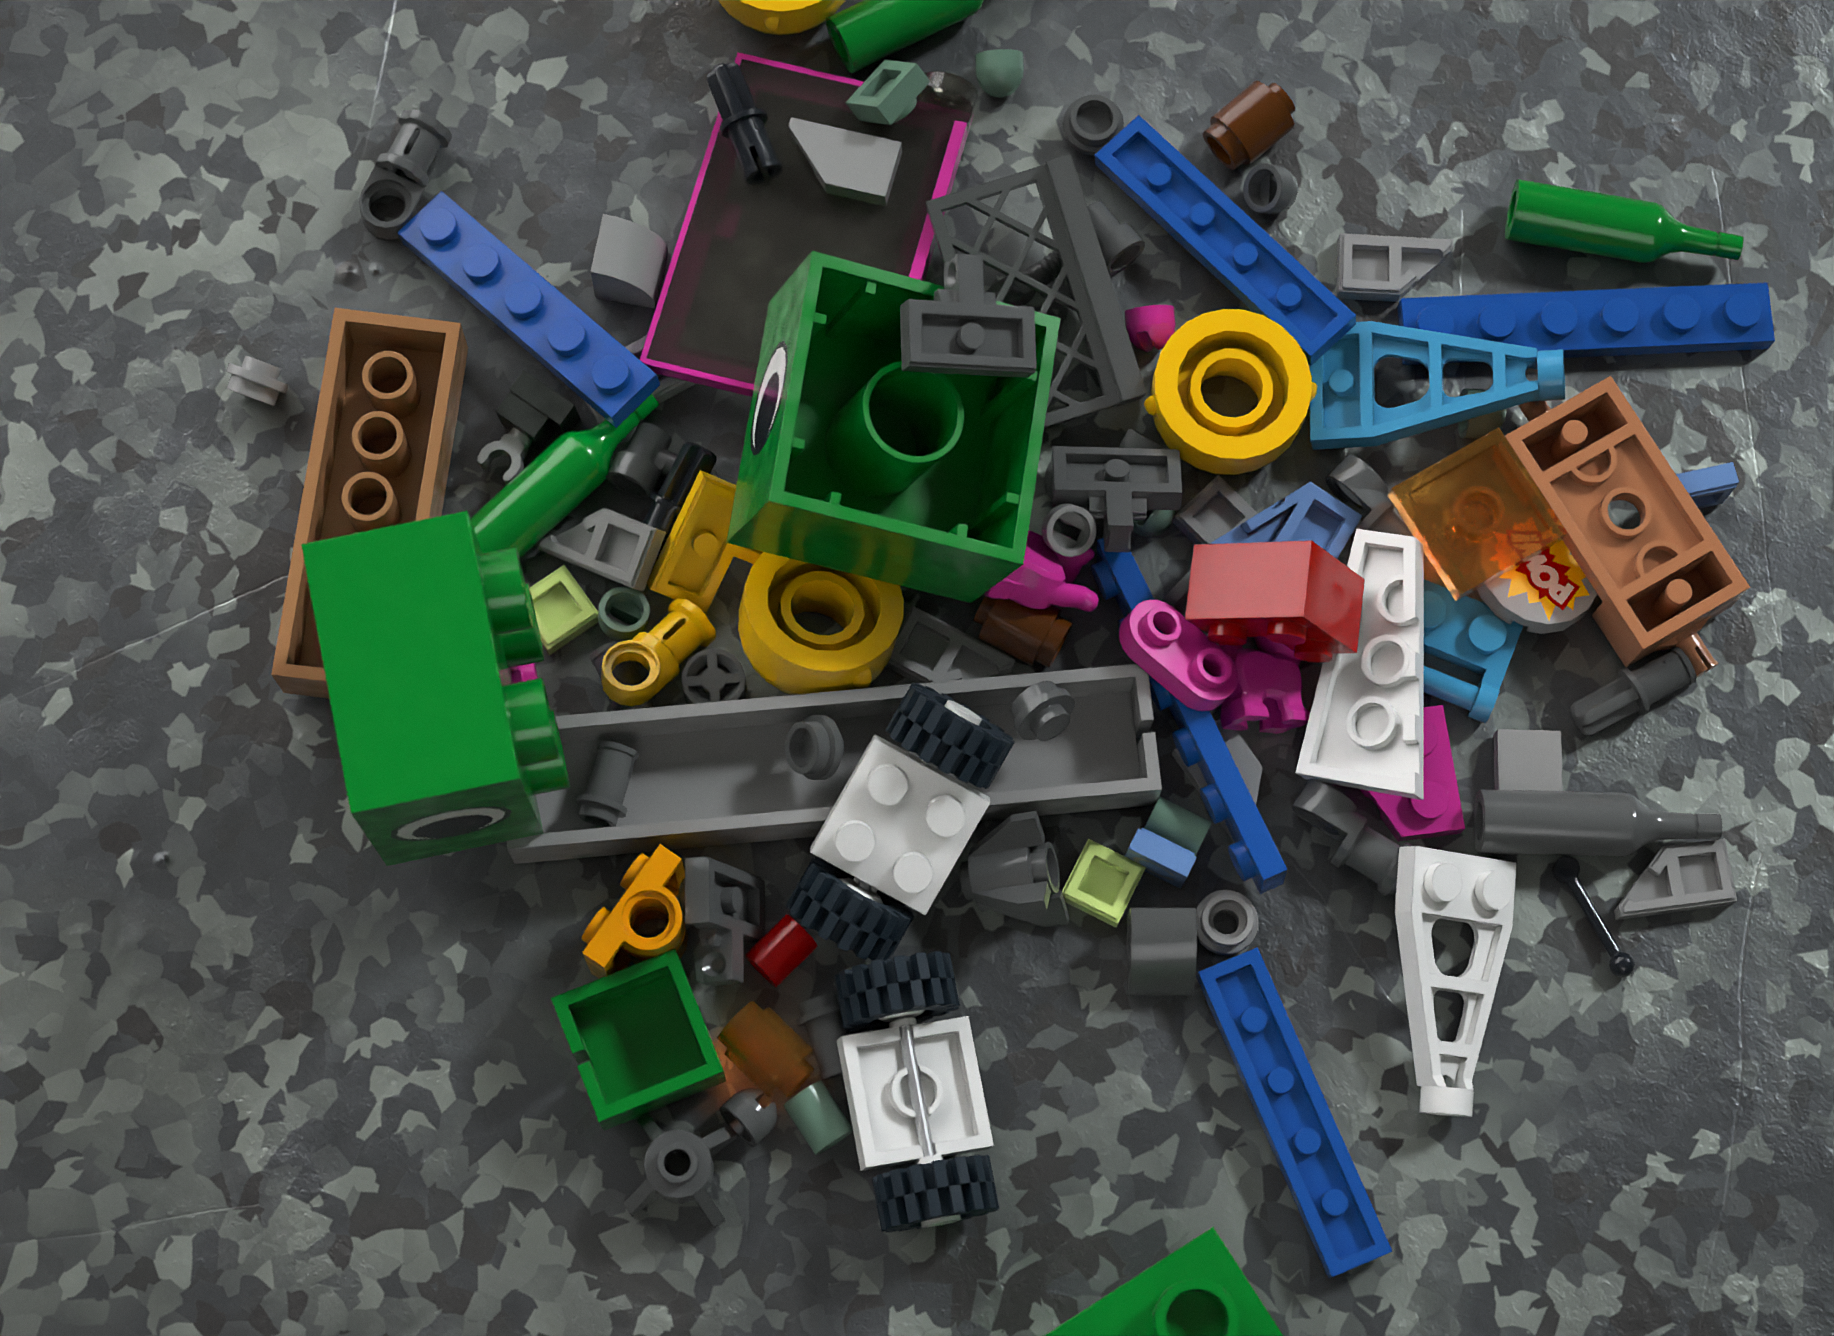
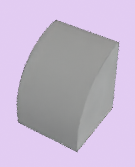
[590,214,668,309]

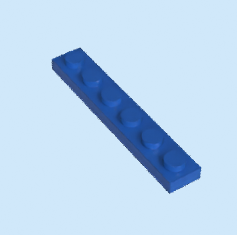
[1397,283,1775,365]
[1091,538,1287,894]

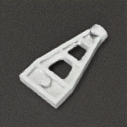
[1395,846,1516,1117]

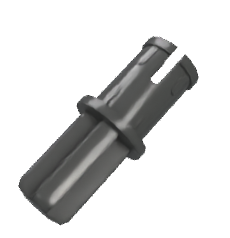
[1570,647,1696,736]

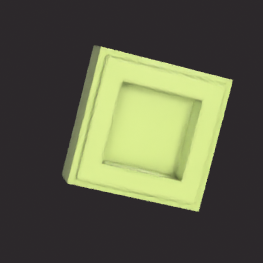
[530,565,598,655]
[1062,838,1146,927]

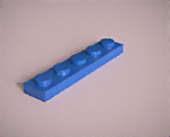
[1094,115,1356,366]
[397,191,660,428]
[1196,947,1393,1279]

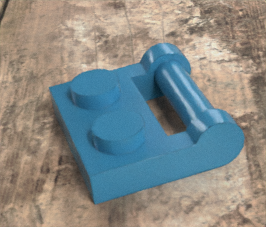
[1424,579,1523,723]

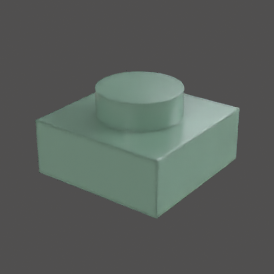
[845,60,931,125]

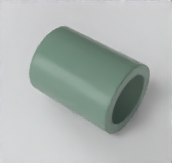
[1144,796,1212,856]
[783,1080,853,1156]

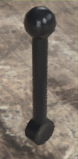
[1553,856,1635,977]

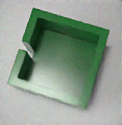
[551,949,726,1131]

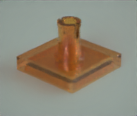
[1388,427,1568,601]

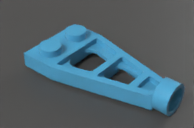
[1309,321,1565,450]

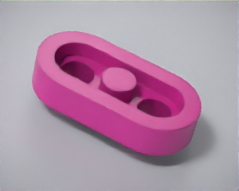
[1119,600,1238,711]

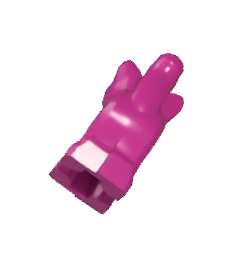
[984,531,1099,612]
[1219,636,1310,734]

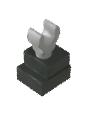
[477,370,581,485]

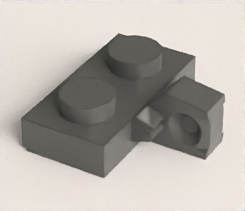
[900,254,1037,378]
[1051,446,1183,552]
[679,856,765,986]

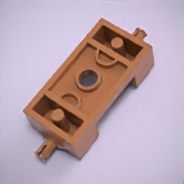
[1490,376,1750,678]

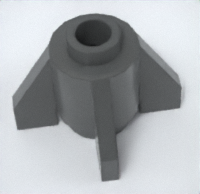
[960,811,1070,927]
[623,1112,738,1228]

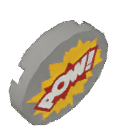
[1473,512,1597,634]

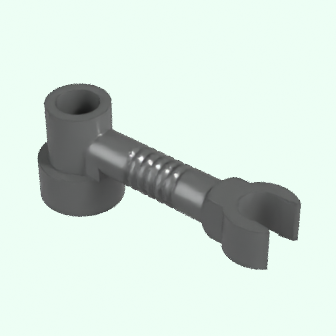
[986,201,1145,306]
[606,423,738,499]

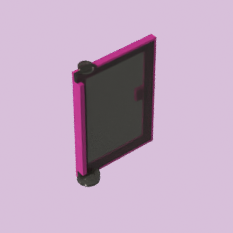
[639,52,978,397]

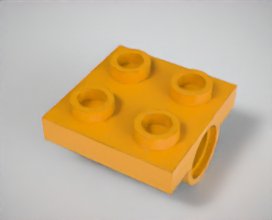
[581,844,688,979]

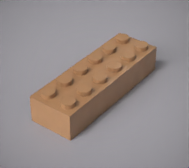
[271,308,469,699]

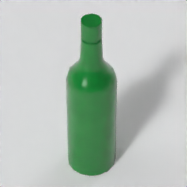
[826,0,984,73]
[1505,179,1743,263]
[470,394,659,559]

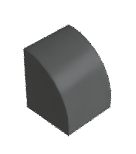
[1126,908,1197,996]

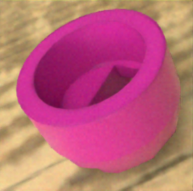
[1124,305,1176,352]

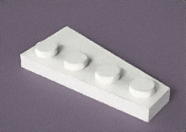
[1295,529,1424,800]

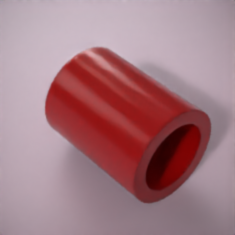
[744,914,818,988]

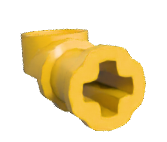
[601,598,716,706]

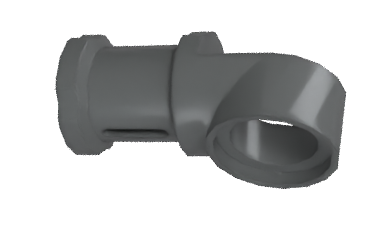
[359,109,452,240]
[1326,454,1435,554]
[1292,779,1412,896]

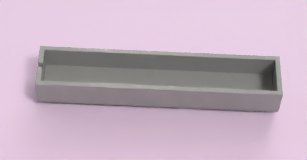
[507,664,1162,864]

